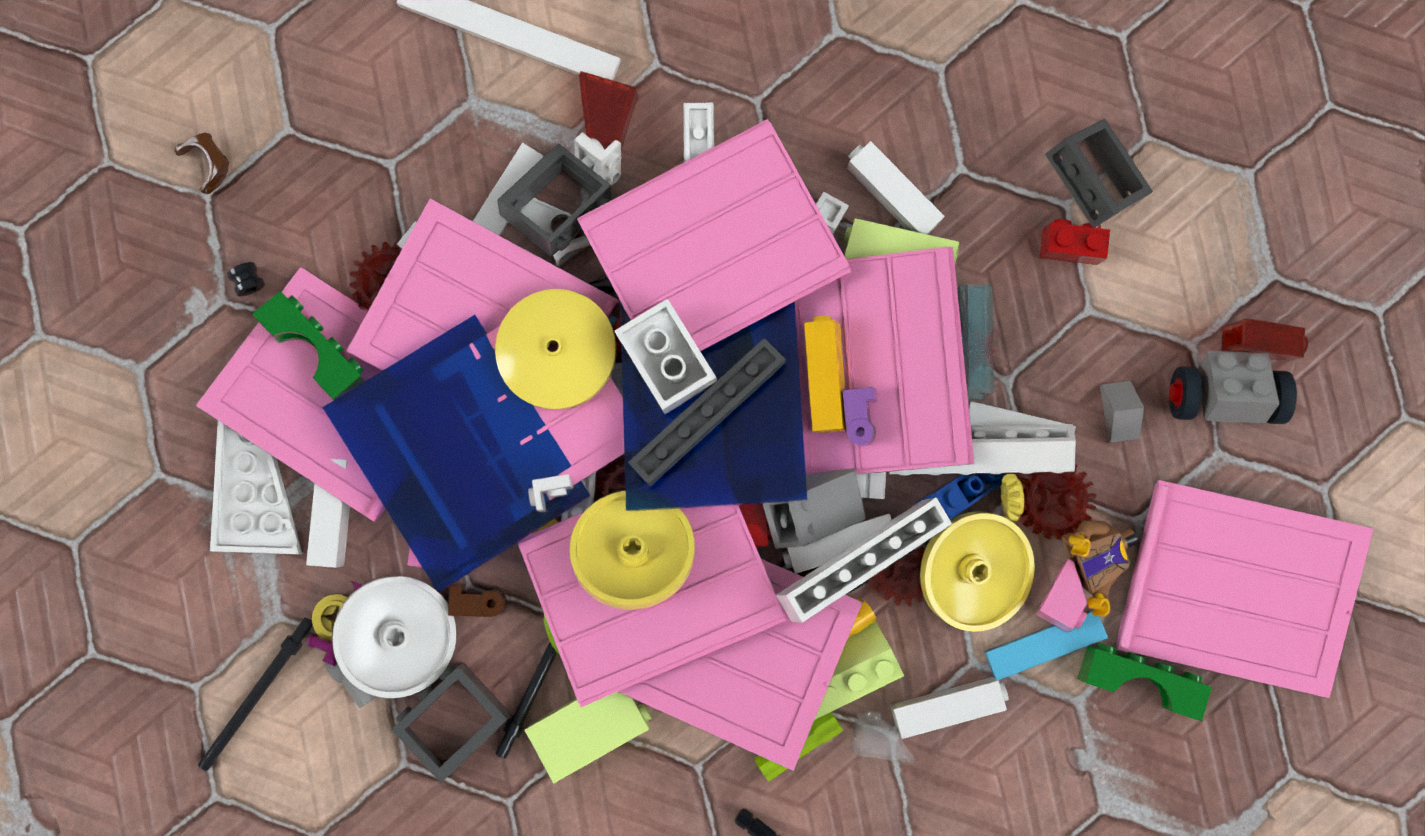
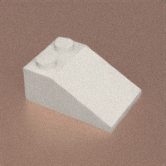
[615,299,717,414]

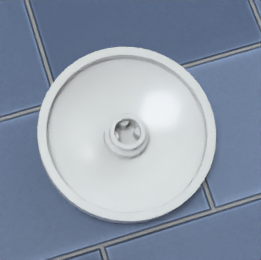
[332,576,456,698]

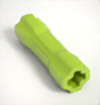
[754,712,843,782]

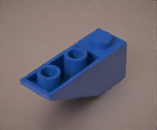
[915,473,1006,519]

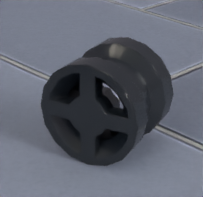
[227,262,265,297]

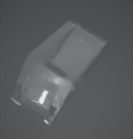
[851,710,915,764]

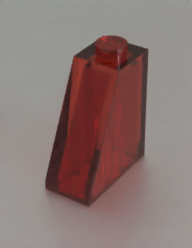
[579,71,638,150]
[1221,318,1308,361]

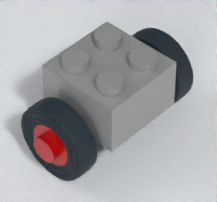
[1169,351,1297,424]

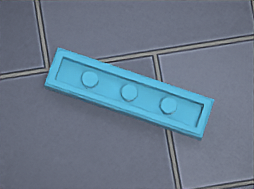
[984,610,1108,680]

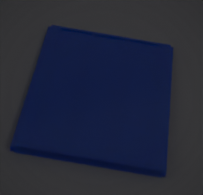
[620,301,807,511]
[322,315,591,593]

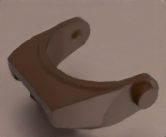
[174,133,230,194]

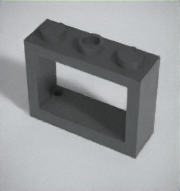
[1045,119,1153,228]
[497,143,612,257]
[392,663,512,783]

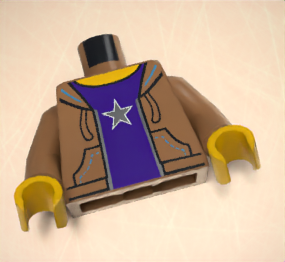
[1061,520,1138,617]

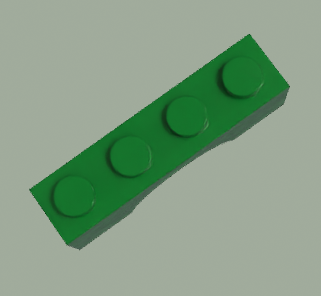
[252,291,366,406]
[1077,643,1212,722]

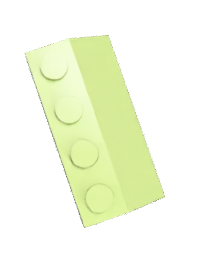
[815,621,904,719]

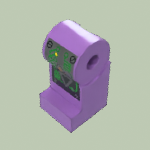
[842,387,877,446]

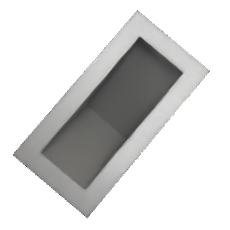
[1100,381,1144,443]

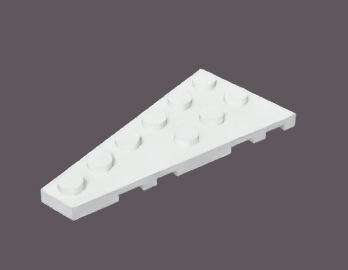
[210,420,302,554]

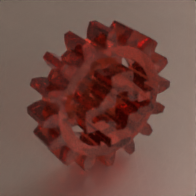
[871,546,925,606]

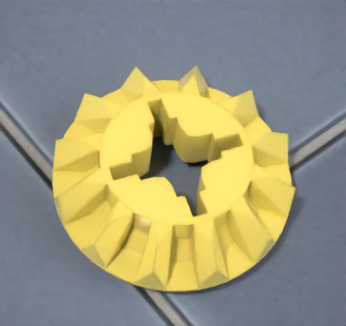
[1000,473,1024,521]
[312,594,348,642]

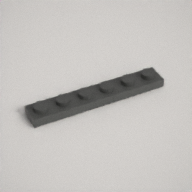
[628,338,786,487]

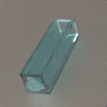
[957,284,994,400]

